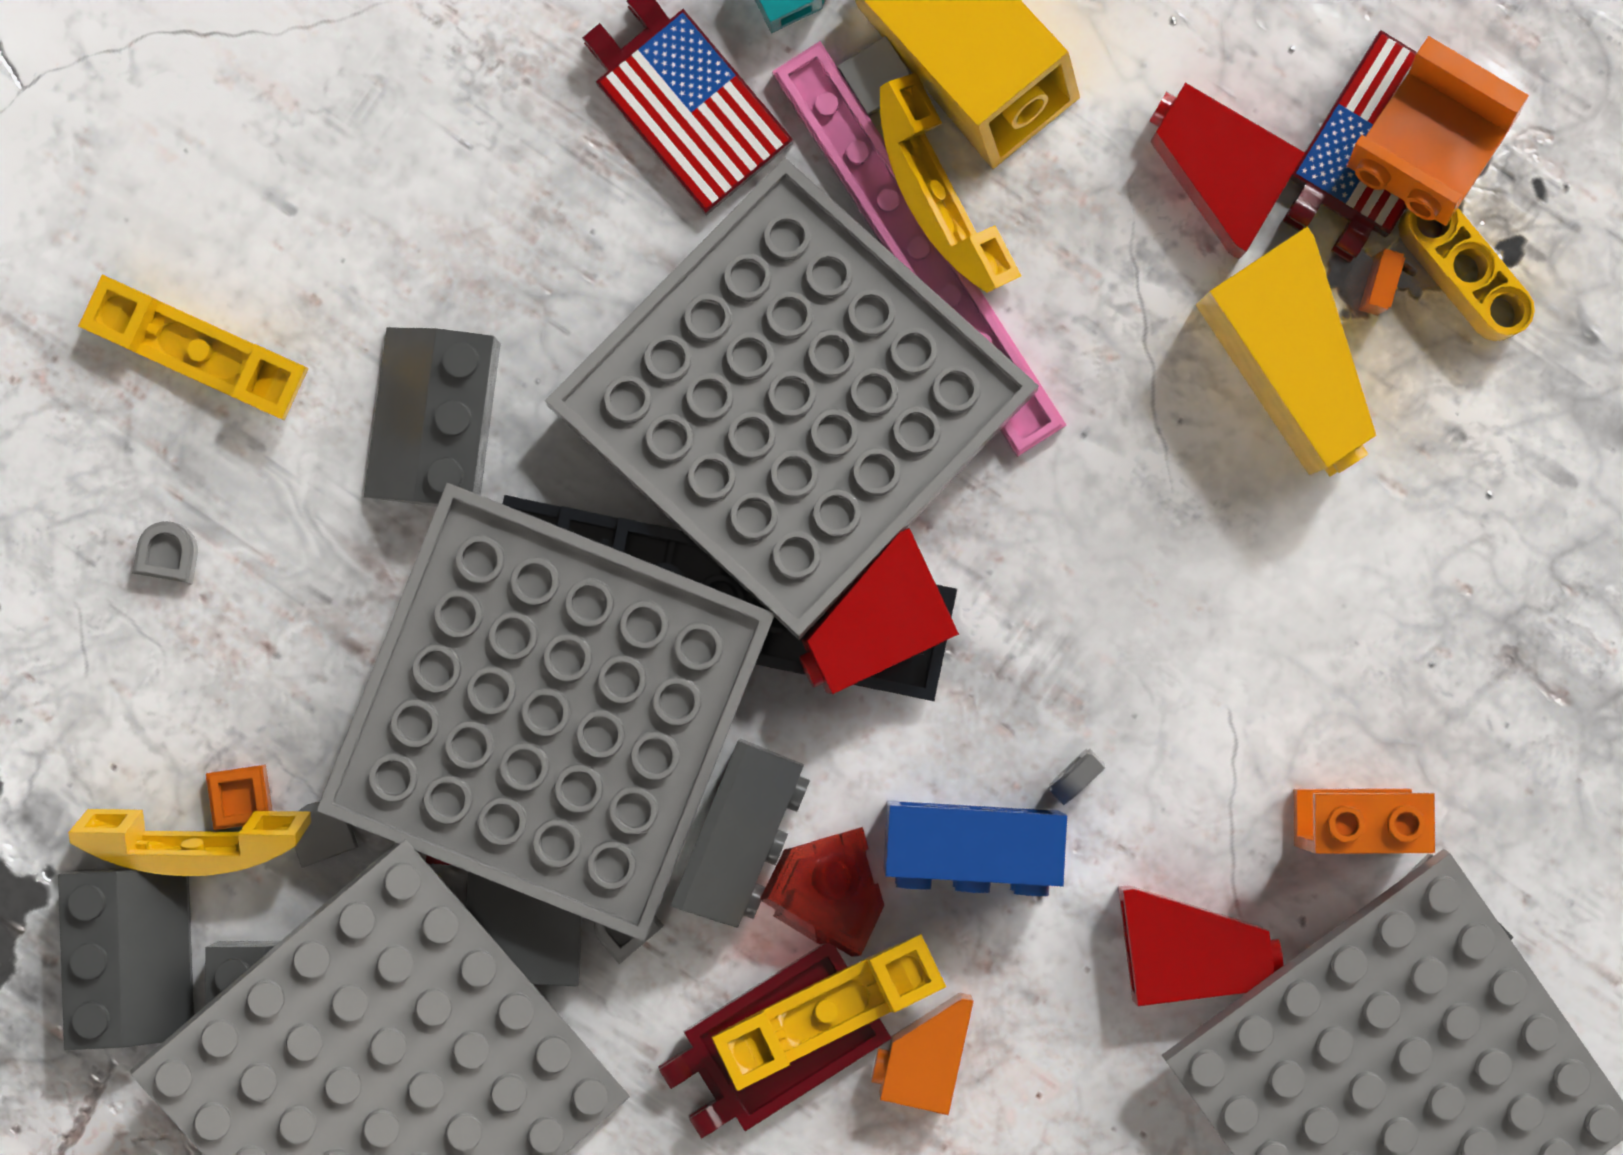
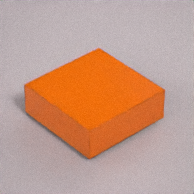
[1359,248,1405,316]
[206,764,273,830]

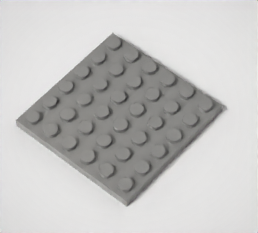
[545,158,1039,640]
[316,483,775,942]
[130,839,630,1155]
[1161,849,1623,1155]

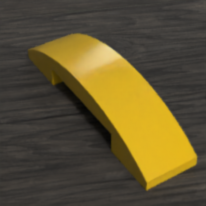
[880,72,1021,293]
[78,274,309,421]
[68,809,311,876]
[711,934,946,1091]

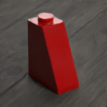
[1149,82,1305,259]
[799,528,959,695]
[1118,885,1284,1006]

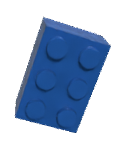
[883,801,1067,896]

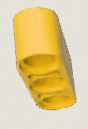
[1398,208,1535,341]

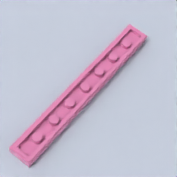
[772,41,1066,457]

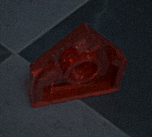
[760,827,885,957]

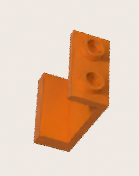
[1347,36,1529,226]
[1293,788,1435,854]

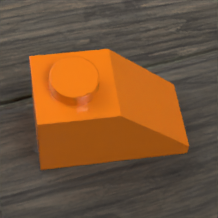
[871,993,974,1115]

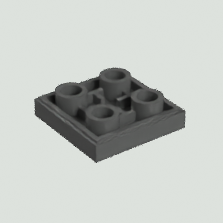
[466,871,583,987]

